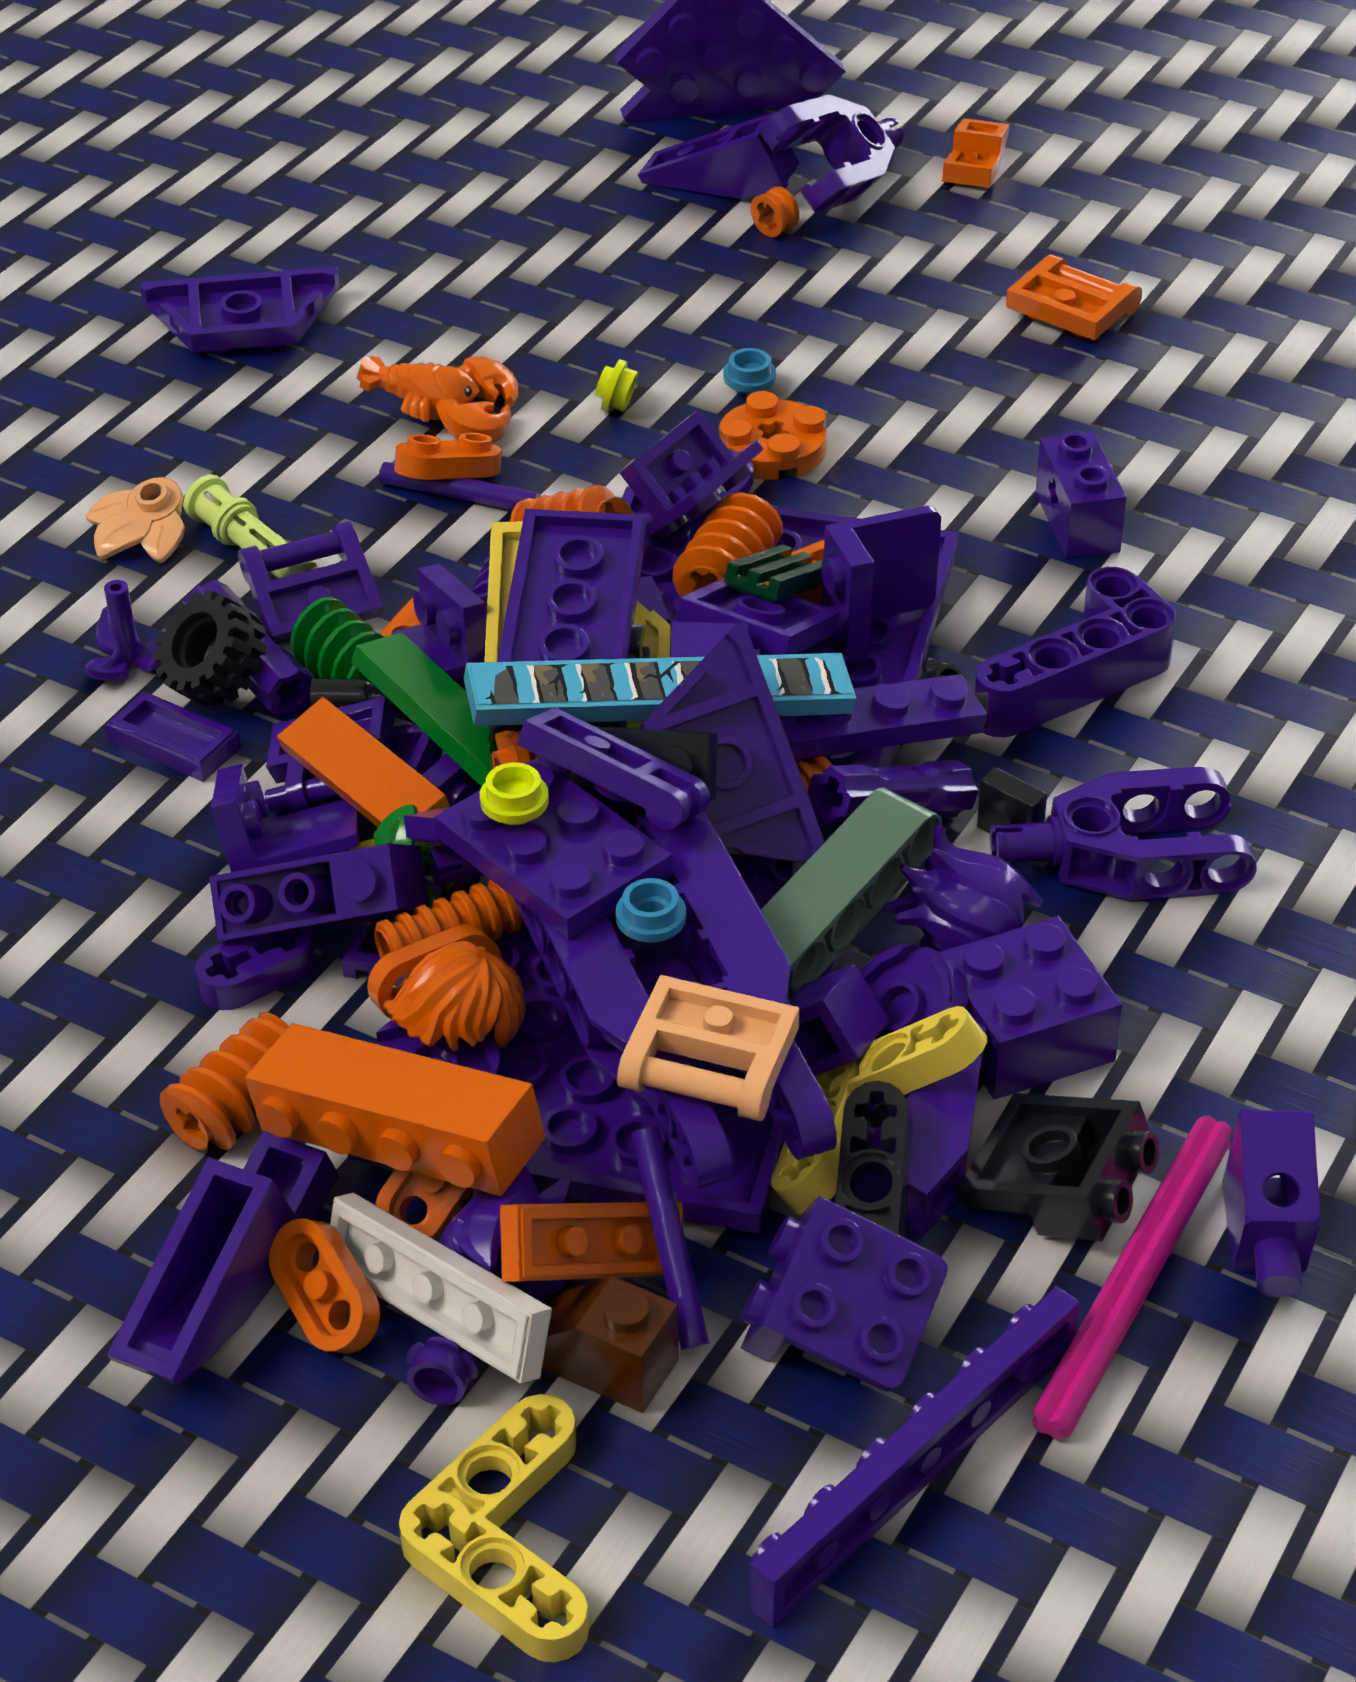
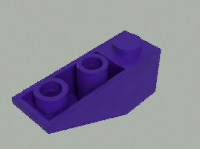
[209,843,429,942]
[853,1023,986,1238]

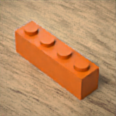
[244,1023,546,1197]

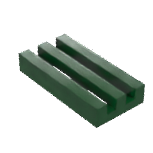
[723,544,823,603]

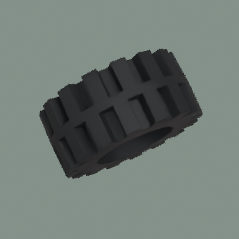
[154,590,267,707]

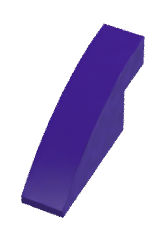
[107,1131,339,1385]

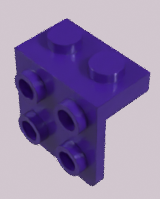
[821,505,941,663]
[740,1195,948,1392]

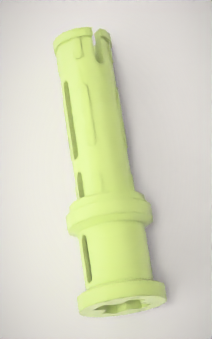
[183,474,319,578]

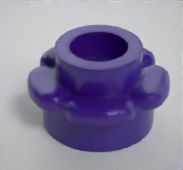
[406,1336,479,1406]

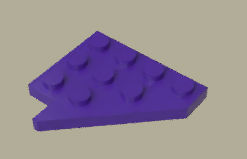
[614,0,846,123]

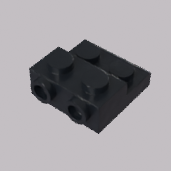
[958,1093,1159,1241]

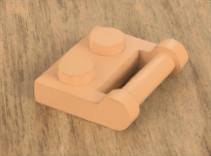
[617,975,799,1122]

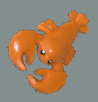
[356,356,518,443]

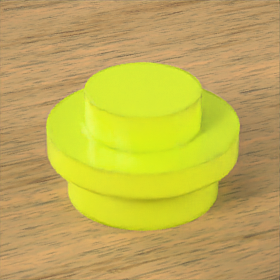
[595,359,638,412]
[480,762,549,825]

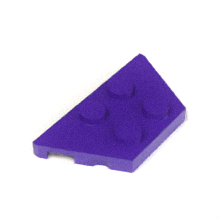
[140,266,340,353]
[640,622,825,863]

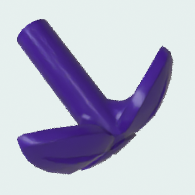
[84,580,161,681]

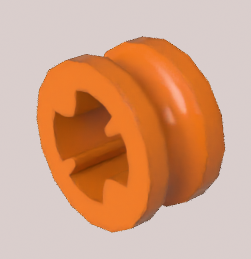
[751,186,800,237]

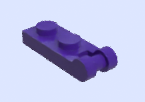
[517,707,710,831]

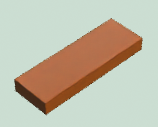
[276,697,450,827]
[500,1202,683,1282]

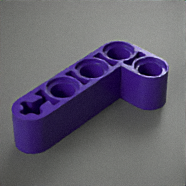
[975,566,1177,738]

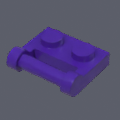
[238,521,384,644]

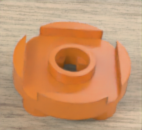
[719,391,827,480]

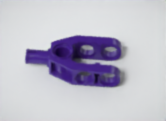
[758,95,904,213]
[990,766,1257,901]

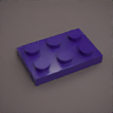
[434,757,673,940]

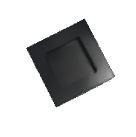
[977,767,1048,833]

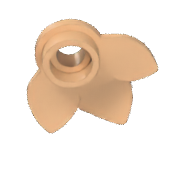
[85,477,185,563]

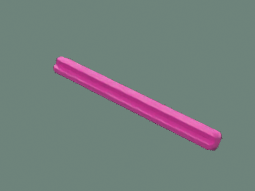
[1032,1116,1232,1440]

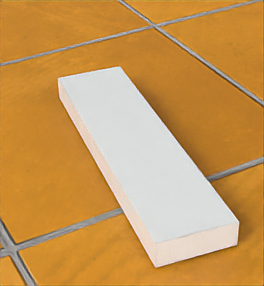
[330,1193,552,1384]

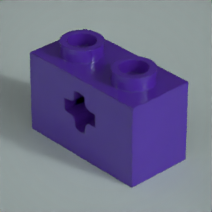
[1035,432,1127,559]

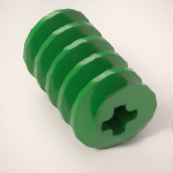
[290,596,385,681]

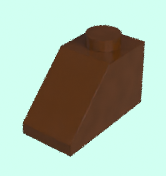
[542,1276,679,1413]

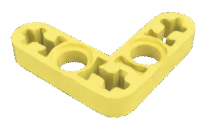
[771,1006,987,1215]
[399,1394,589,1663]

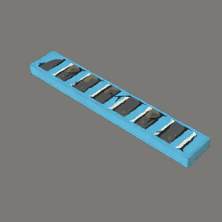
[464,653,856,726]

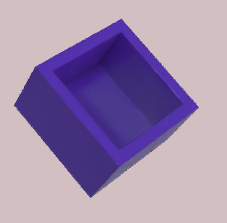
[940,916,1123,1100]

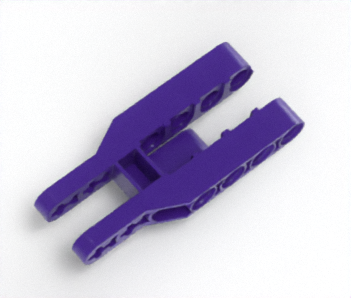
[512,811,837,1190]

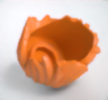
[383,941,527,1051]

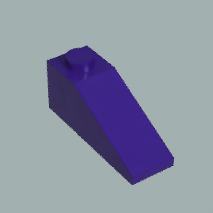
[638,112,800,199]

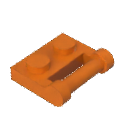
[1006,254,1142,340]

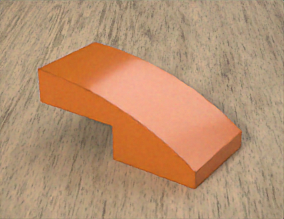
[942,118,1010,188]

